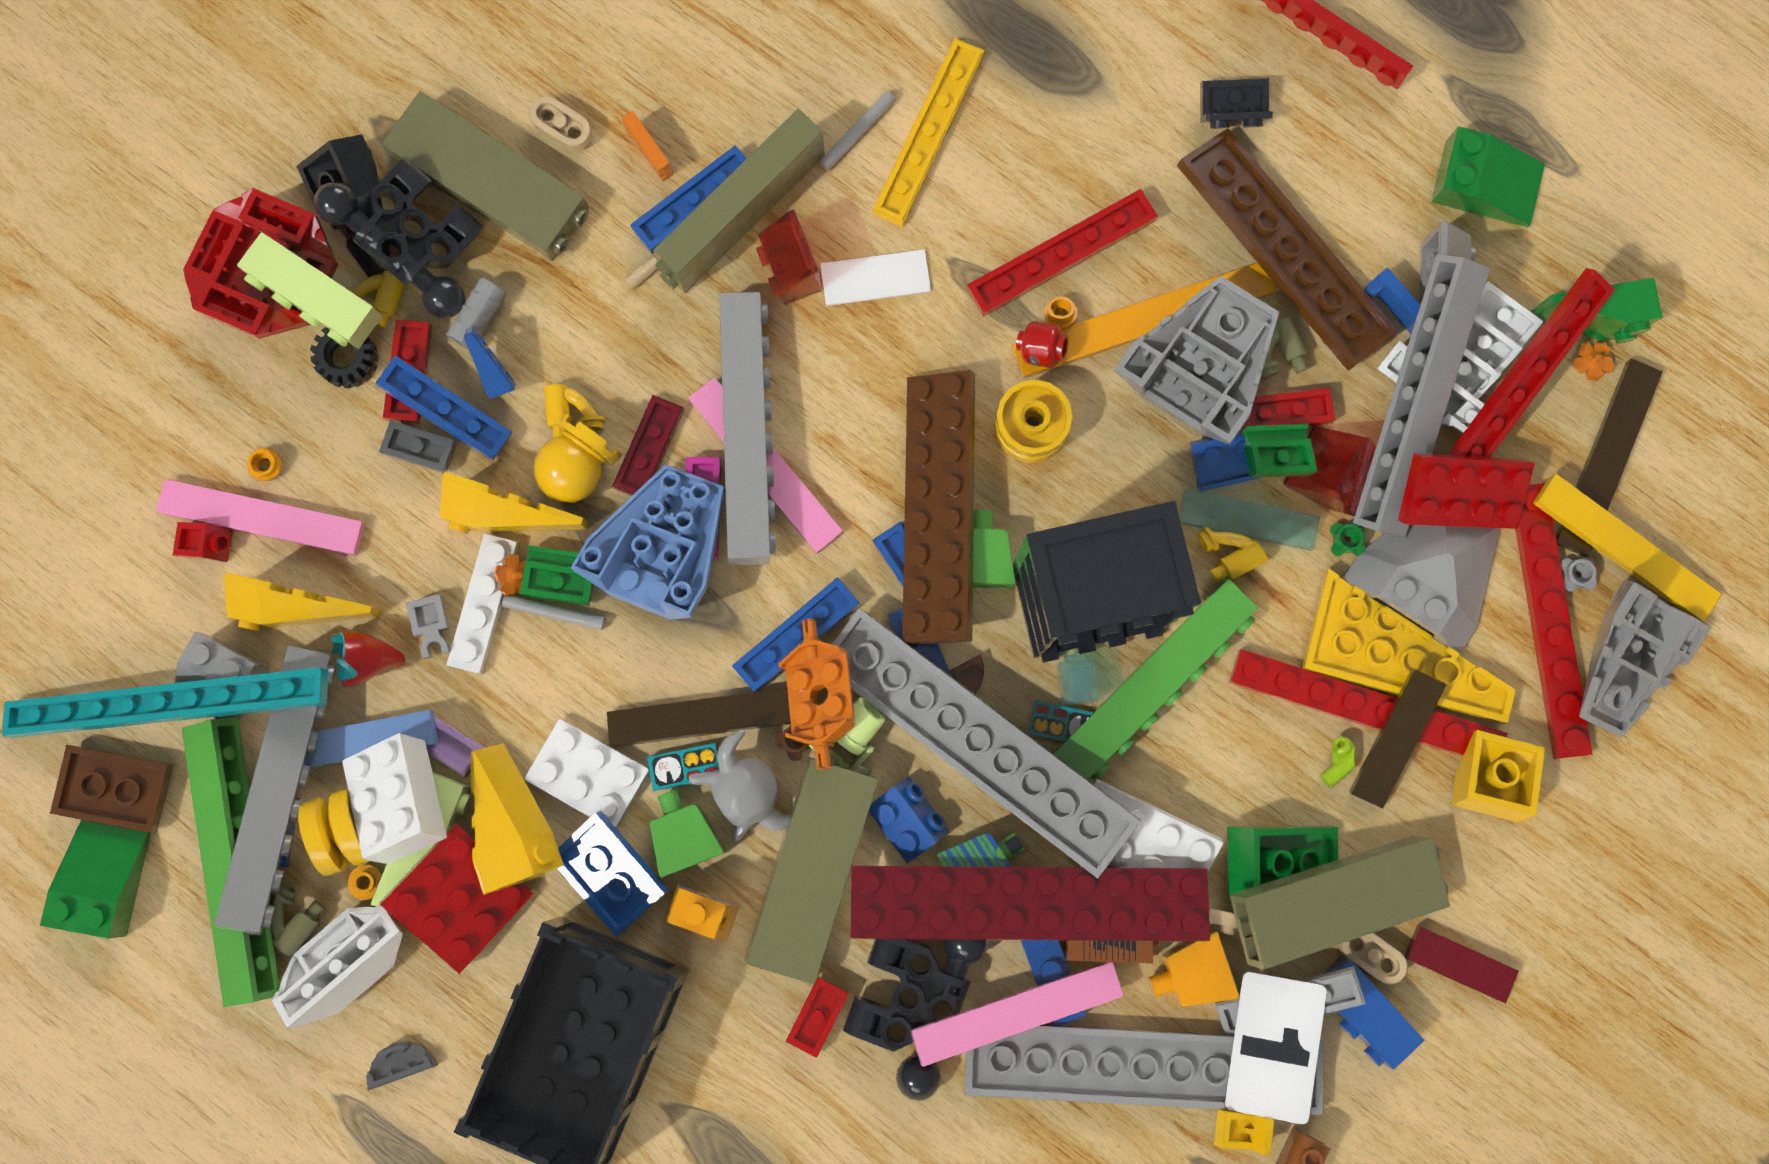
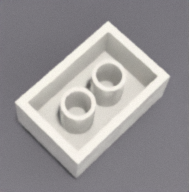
[342,733,447,864]

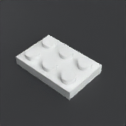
[524,719,650,828]

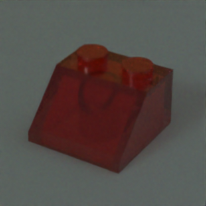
[755,209,821,305]
[1283,426,1376,516]

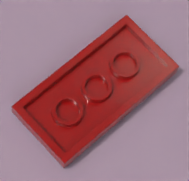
[1398,453,1535,529]

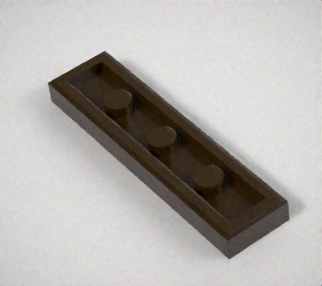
[1349,668,1447,809]

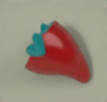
[331,631,405,687]

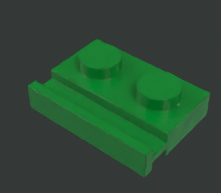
[1241,424,1317,478]
[520,545,593,606]

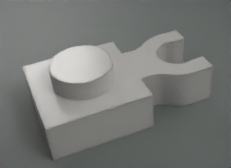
[406,594,451,659]

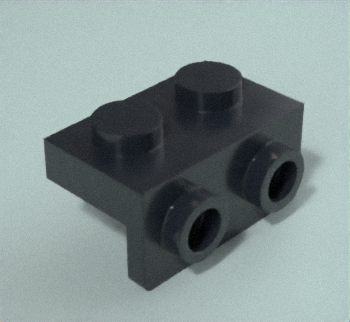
[1200,78,1273,129]

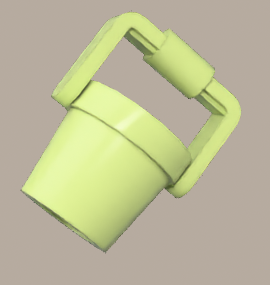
[809,697,885,769]

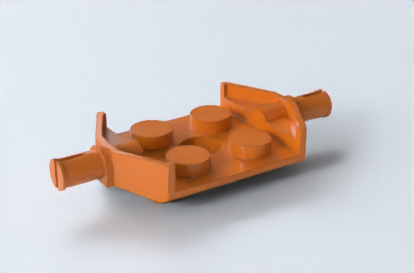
[778,619,855,770]

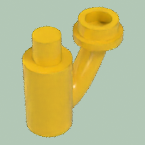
[351,271,405,328]
[544,384,605,438]
[1198,527,1268,582]

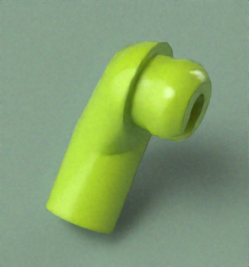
[1319,736,1355,789]

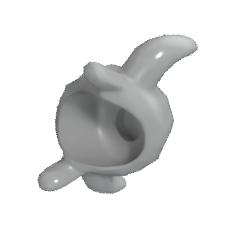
[689,730,791,843]

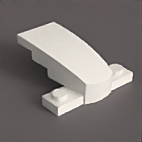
[1376,281,1543,433]

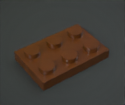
[50,745,173,833]

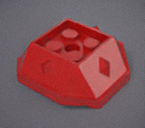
[183,188,338,339]

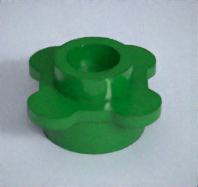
[1330,522,1365,556]

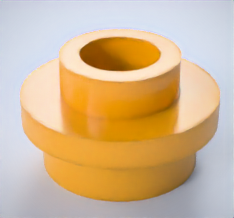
[1044,297,1078,329]
[247,448,282,482]
[348,865,383,900]

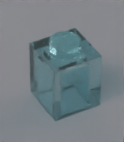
[1056,654,1099,706]

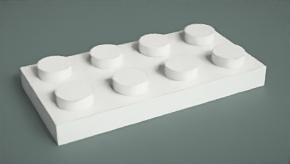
[1093,778,1224,871]

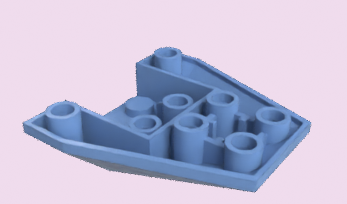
[571,465,725,620]

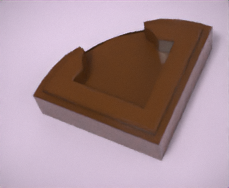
[950,654,984,694]

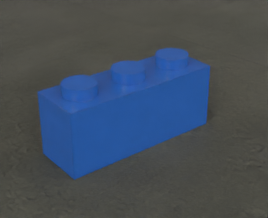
[1323,956,1425,1070]

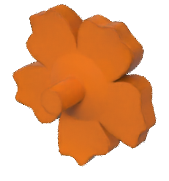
[1572,341,1616,382]
[494,554,525,595]

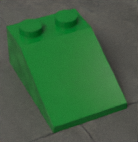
[1431,126,1545,228]
[1530,278,1663,344]
[40,820,151,939]
[1227,826,1338,898]

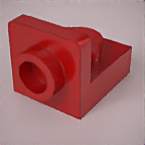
[172,522,233,562]

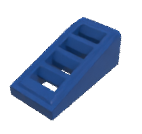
[464,327,516,399]

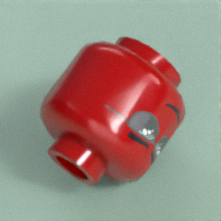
[1016,321,1069,368]

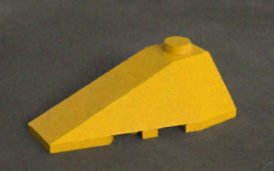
[440,472,589,535]
[223,572,382,632]
[471,743,564,894]

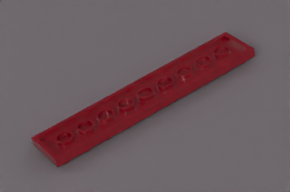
[850,866,1210,942]

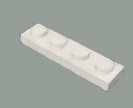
[446,533,519,675]

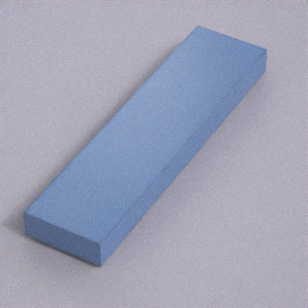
[305,710,439,769]

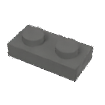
[379,420,457,473]

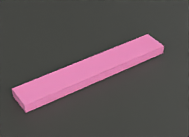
[688,377,843,554]
[156,479,365,556]
[910,962,1124,1067]

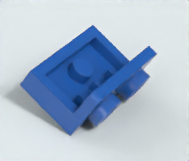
[869,776,949,864]

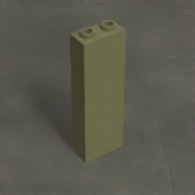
[381,91,589,261]
[653,109,825,293]
[745,756,878,984]
[1230,836,1450,970]

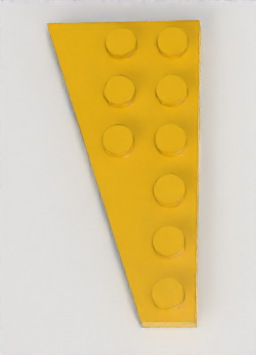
[1302,569,1516,724]

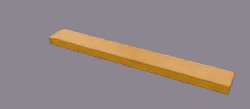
[1012,263,1277,379]

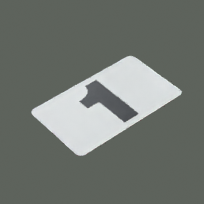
[1225,972,1327,1124]

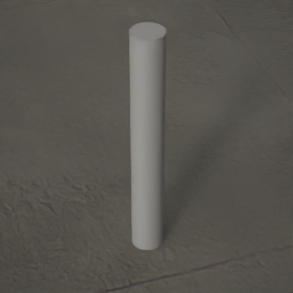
[819,91,896,171]
[502,594,606,630]

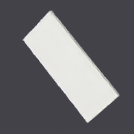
[820,249,931,306]

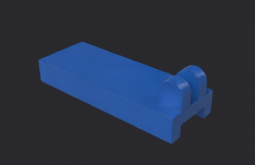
[1364,267,1420,334]

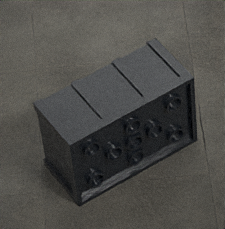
[1013,501,1201,663]
[453,916,689,1164]

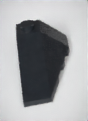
[296,134,390,278]

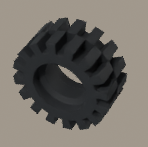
[310,327,378,389]

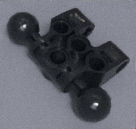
[313,157,484,319]
[843,939,989,1101]

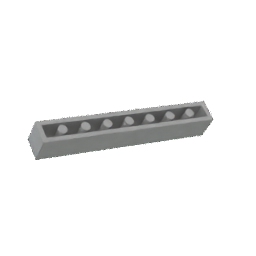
[1353,254,1490,538]
[719,292,776,566]
[214,646,336,935]

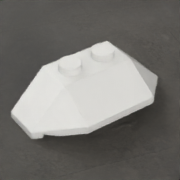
[272,906,403,1029]

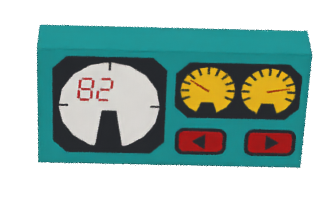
[1028,700,1094,742]
[647,743,719,791]

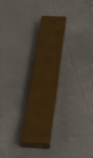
[1556,358,1663,557]
[606,688,791,748]

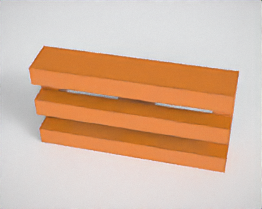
[621,110,674,182]

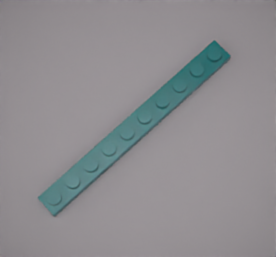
[2,667,328,738]

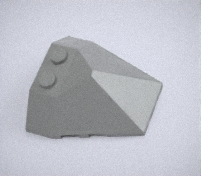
[1114,276,1279,445]
[1342,525,1500,655]
[1579,580,1711,738]

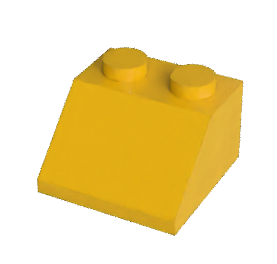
[1451,730,1545,822]

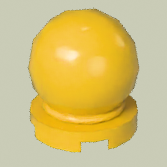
[534,414,621,503]

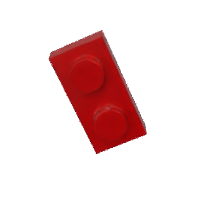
[785,976,849,1058]

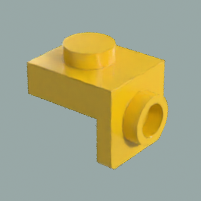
[1214,1109,1274,1155]

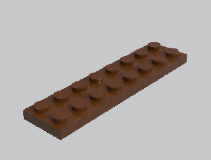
[1177,128,1399,371]
[902,370,975,645]

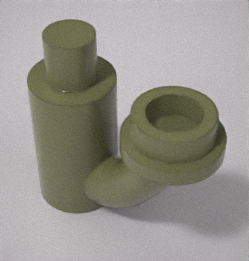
[1260,317,1309,381]
[270,882,325,957]

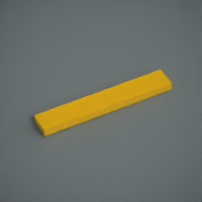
[872,38,985,227]
[1533,474,1722,622]

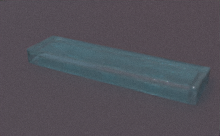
[1179,488,1320,551]

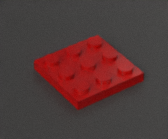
[379,822,534,974]

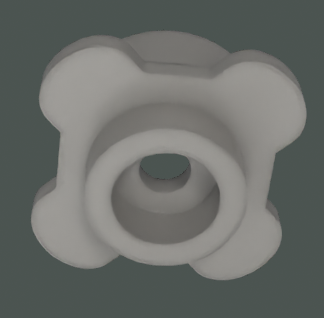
[1560,557,1597,592]

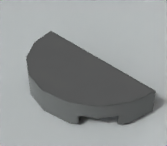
[366,1041,438,1091]

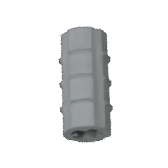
[446,278,506,350]

